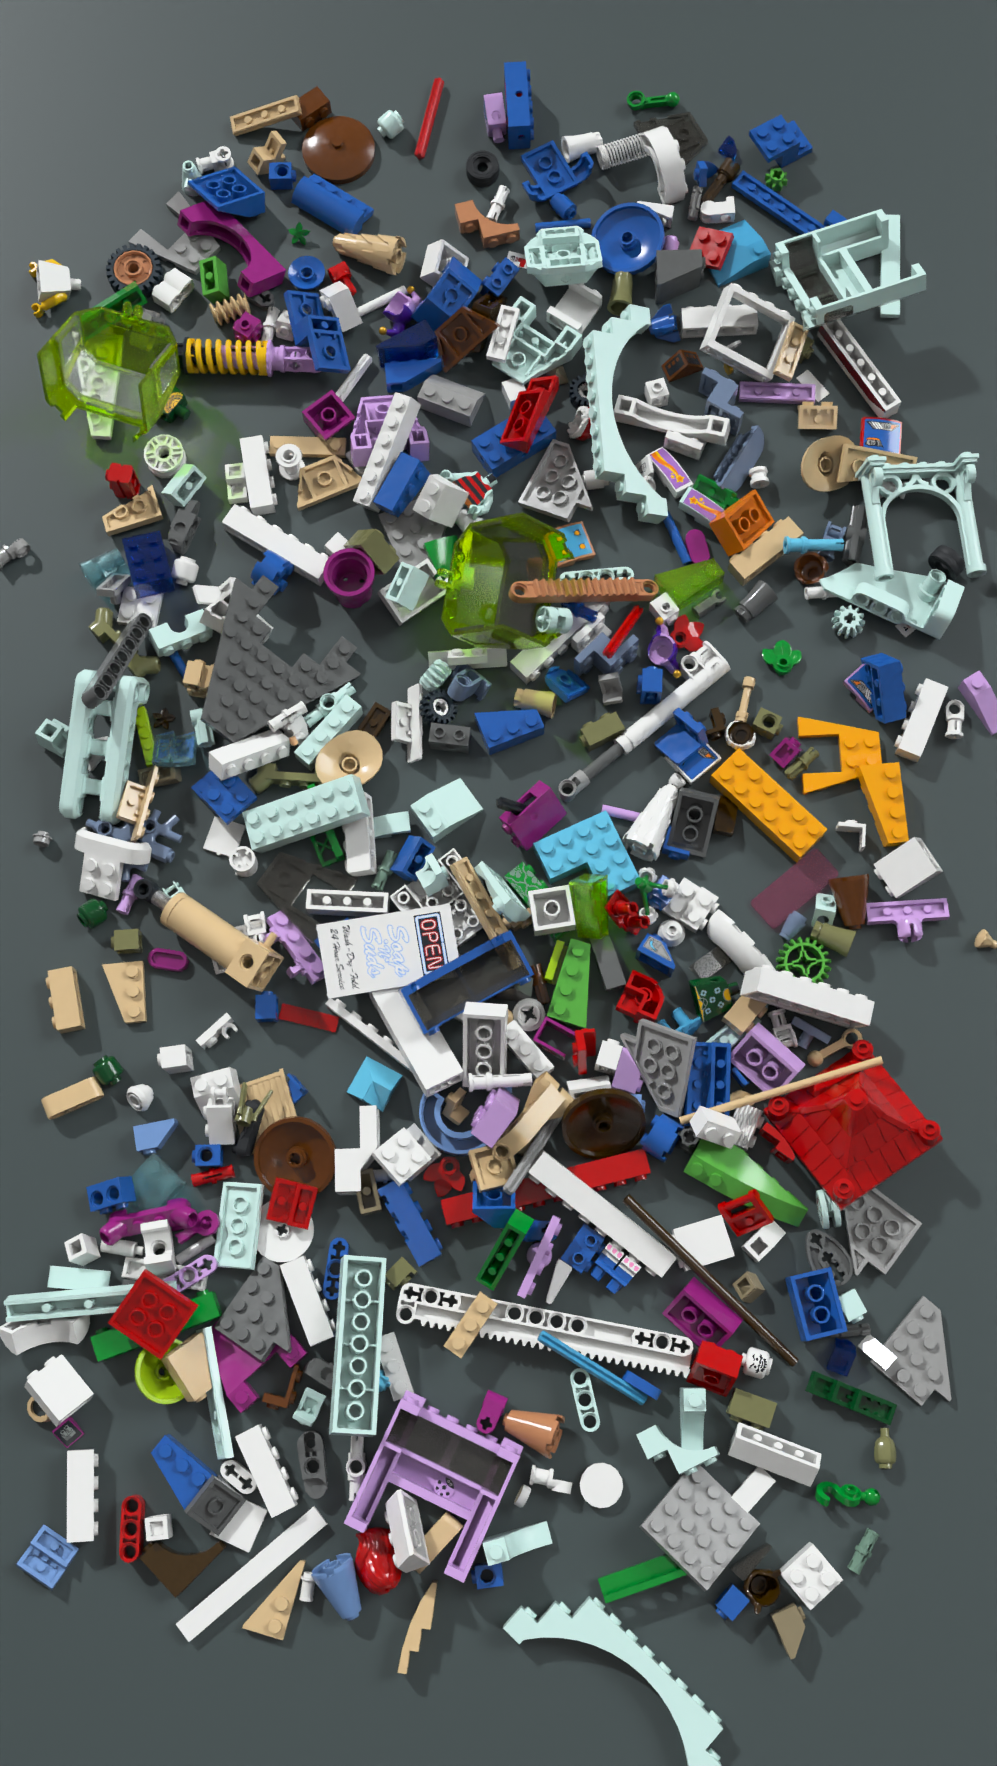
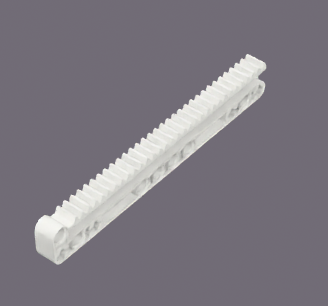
[396,1283,693,1378]

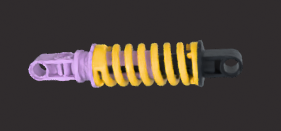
[155,337,321,377]

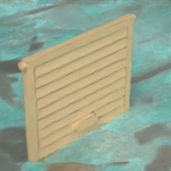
[235,1068,297,1155]

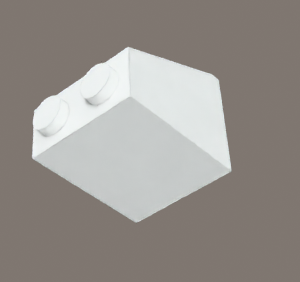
[873,837,943,898]

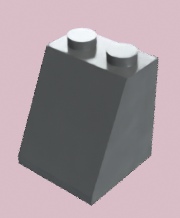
[654,249,706,304]

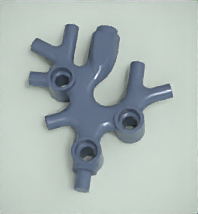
[86,809,183,882]

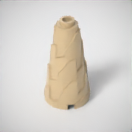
[333,233,407,275]

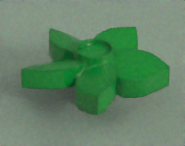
[288,222,310,245]

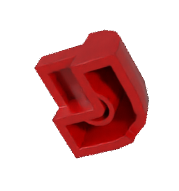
[615,970,665,1023]

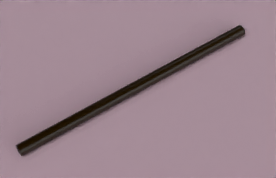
[622,1194,799,1367]

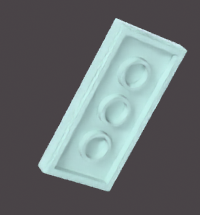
[214,1182,265,1270]

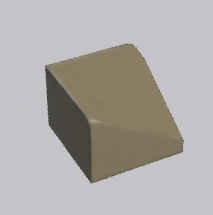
[732,1271,766,1303]

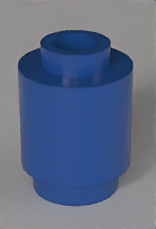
[550,193,577,220]

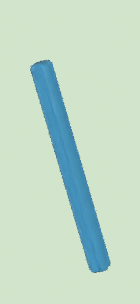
[537,1331,647,1405]

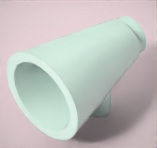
[182,161,202,196]

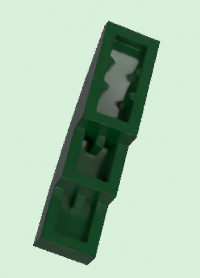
[805,1370,897,1425]

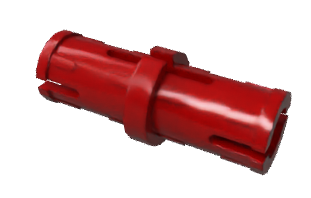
[191,1164,235,1187]

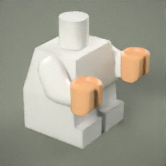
[280,714,309,746]

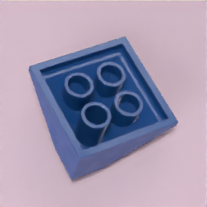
[188,166,265,217]

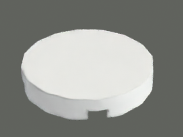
[580,1463,623,1508]

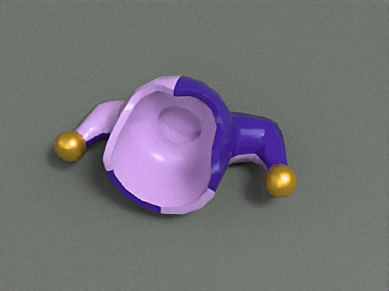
[379,286,421,338]
[647,617,681,678]

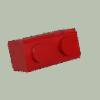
[105,463,141,500]

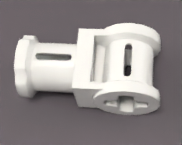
[196,146,234,174]
[243,911,267,943]
[767,1009,798,1048]

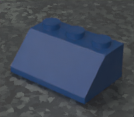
[785,1267,848,1342]

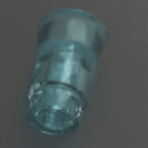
[79,548,126,587]

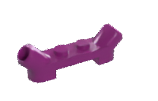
[99,1198,198,1246]

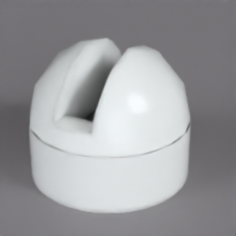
[668,773,686,790]

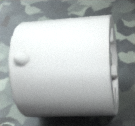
[229,846,258,877]

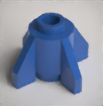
[649,303,681,343]

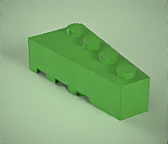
[545,938,591,1030]

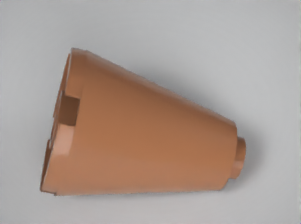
[502,1410,565,1459]

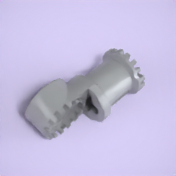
[0,538,31,570]

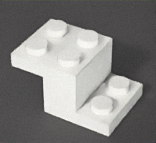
[372,1123,441,1187]

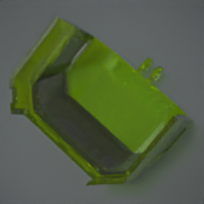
[435,512,575,650]

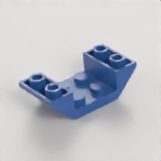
[410,257,482,338]

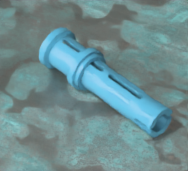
[783,536,844,554]

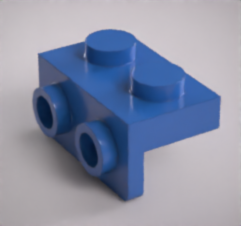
[480,257,520,297]

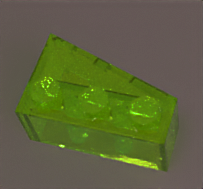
[654,558,725,610]
[569,874,608,939]

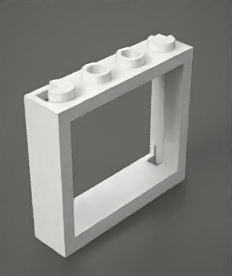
[700,283,796,382]

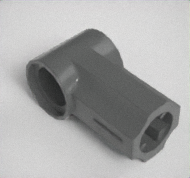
[675,1127,701,1155]

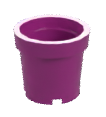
[323,548,375,609]

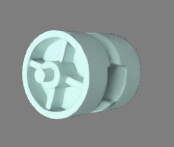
[535,606,573,634]

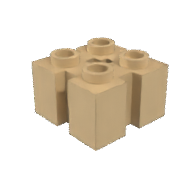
[183,659,214,698]

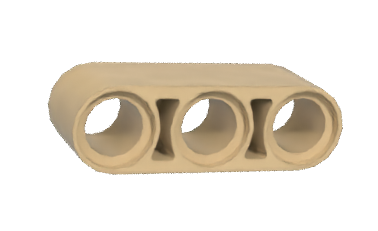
[41,1077,104,1120]
[416,1510,463,1574]

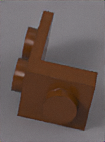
[262,1364,303,1410]

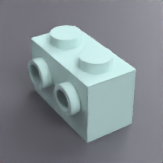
[161,464,207,507]
[385,562,429,611]

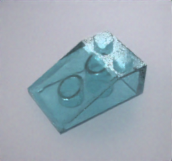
[122,1153,187,1214]

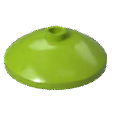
[135,1339,185,1404]

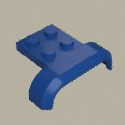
[521,140,594,202]

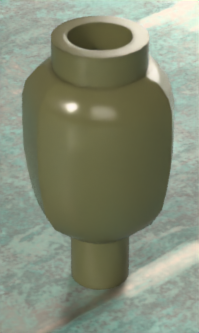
[874,1428,896,1469]

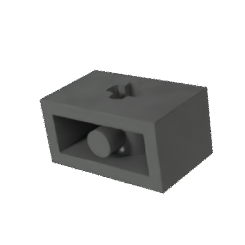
[428,722,471,753]

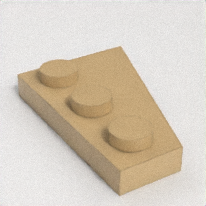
[102,485,163,536]

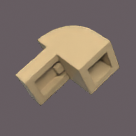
[247,131,287,175]

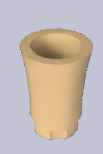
[514,688,558,719]

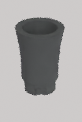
[734,580,778,624]

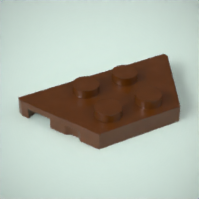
[434,306,500,373]

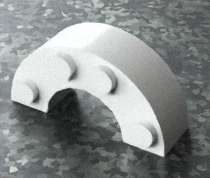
[639,126,688,205]

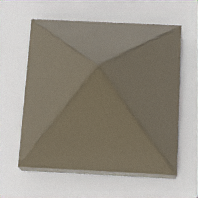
[545,365,569,385]

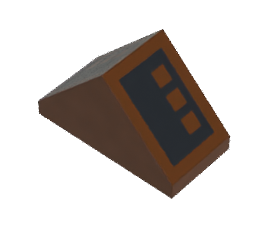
[661,349,703,383]

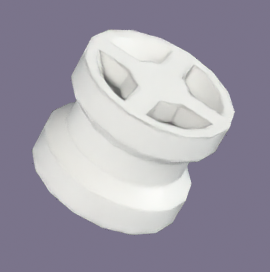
[748,466,769,489]

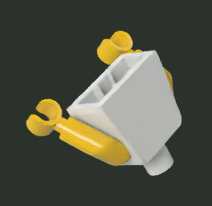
[28,259,81,318]

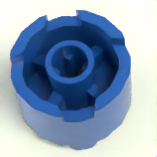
[250,550,295,595]
[640,1114,685,1163]

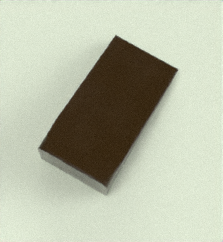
[712,795,738,837]

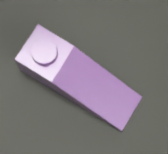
[958,671,997,736]

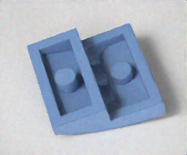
[16,1525,79,1591]

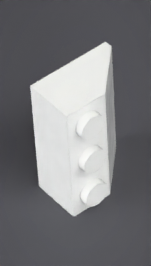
[384,1489,430,1573]

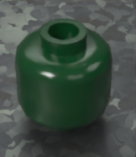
[77,898,108,928]
[92,1055,124,1086]

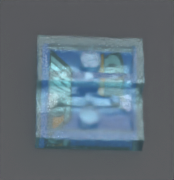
[152,731,197,767]

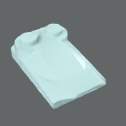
[474,861,531,923]

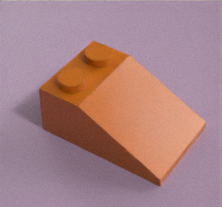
[709,489,775,556]

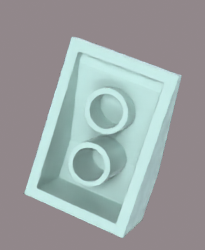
[410,778,483,843]

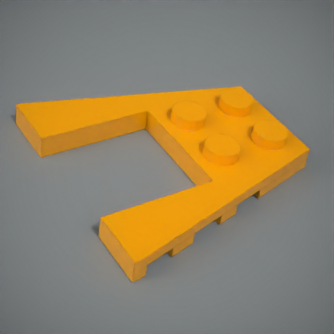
[797,717,882,795]

